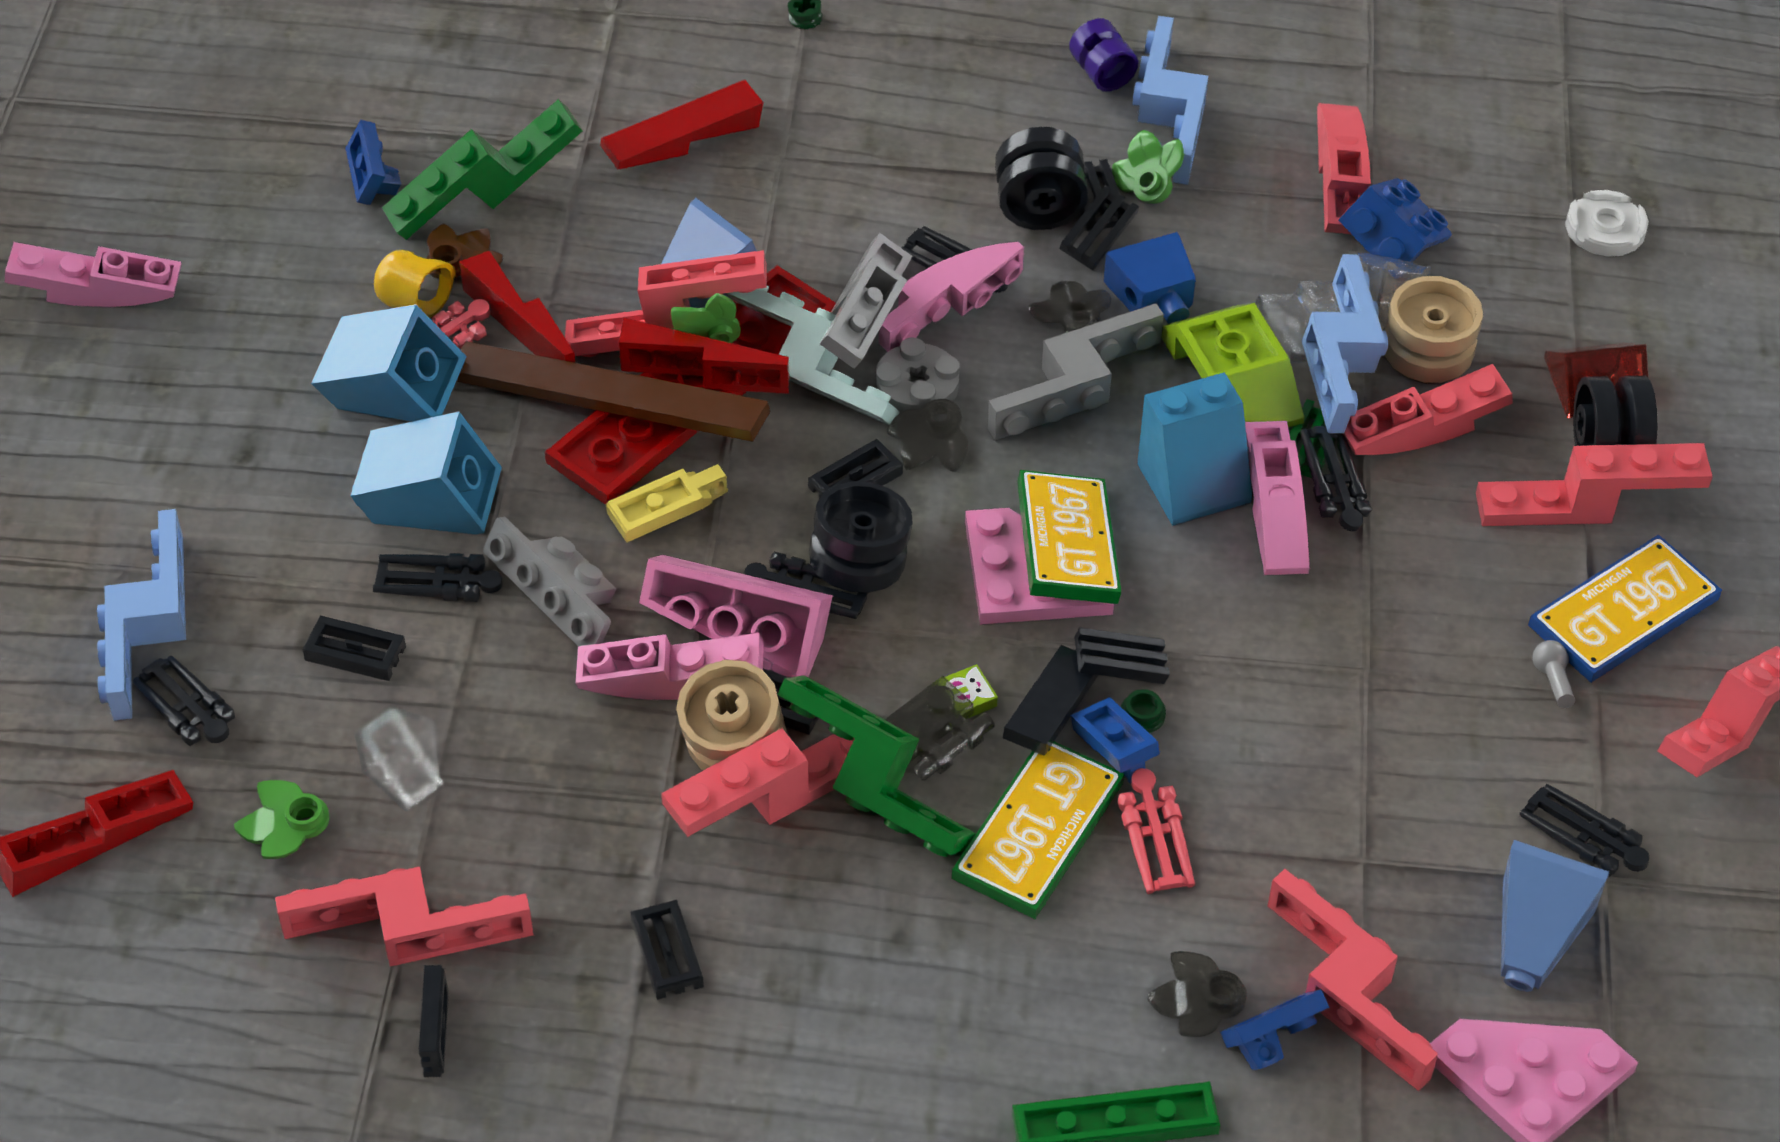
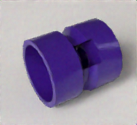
[1069,18,1139,92]

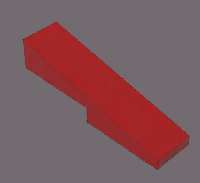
[600,79,764,170]
[459,250,575,363]
[619,317,790,394]
[0,770,193,897]

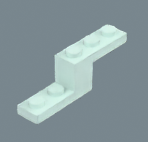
[725,286,900,427]

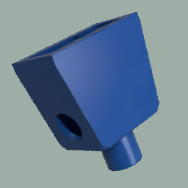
[1104,232,1196,324]

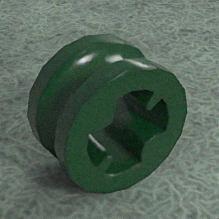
[787,0,822,29]

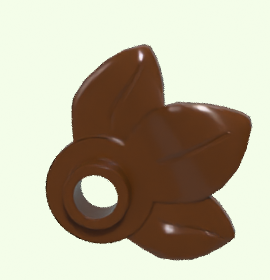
[426,224,503,279]

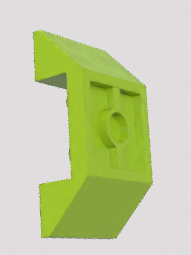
[1161,303,1304,427]

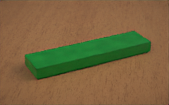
[1012,1082,1220,1142]

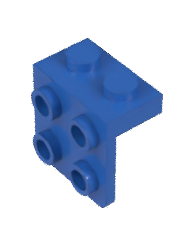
[1338,178,1452,278]

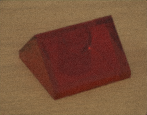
[1544,343,1648,418]

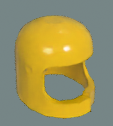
[374,250,456,318]

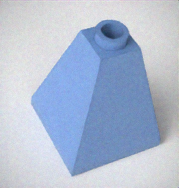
[661,198,757,308]
[1501,840,1609,992]

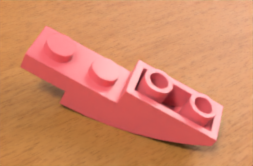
[1317,103,1371,234]
[1343,364,1513,455]

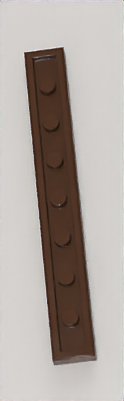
[456,341,771,442]

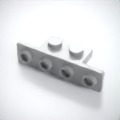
[483,517,616,646]

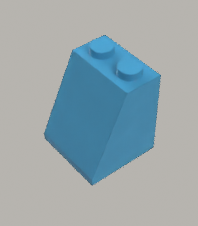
[311,304,467,421]
[1137,372,1252,526]
[350,411,502,535]

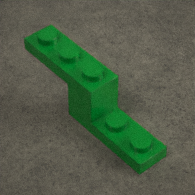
[382,99,583,240]
[777,675,976,857]

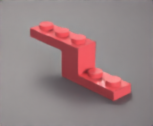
[565,250,767,357]
[1476,443,1713,526]
[1657,646,1780,777]
[661,728,855,837]
[275,867,534,967]
[1268,869,1438,1091]

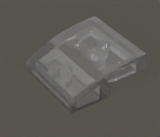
[1255,281,1340,364]

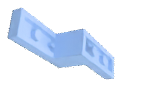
[1132,16,1209,185]
[1302,254,1388,433]
[97,509,186,721]

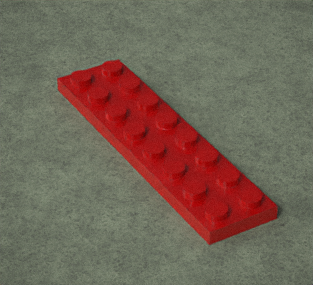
[545,265,836,505]

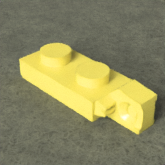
[606,464,728,543]

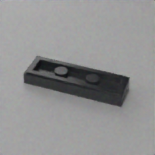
[1003,645,1098,756]

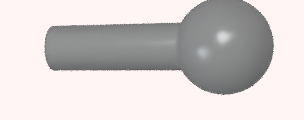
[1532,640,1575,708]

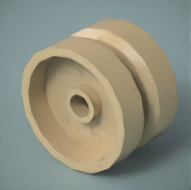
[1385,276,1483,383]
[676,660,787,770]

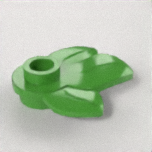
[1112,130,1184,204]
[671,293,741,343]
[234,780,330,859]

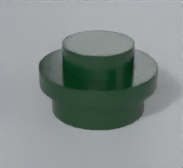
[1121,689,1166,733]

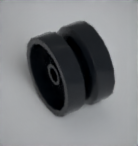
[995,127,1088,230]
[1573,375,1658,446]
[809,481,913,593]

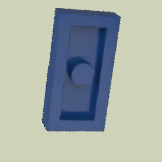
[345,120,401,205]
[1070,697,1160,784]
[1220,989,1330,1070]

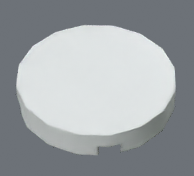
[1565,190,1649,257]

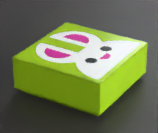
[936,664,998,723]

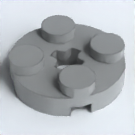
[876,338,959,416]

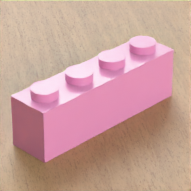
[639,555,833,677]

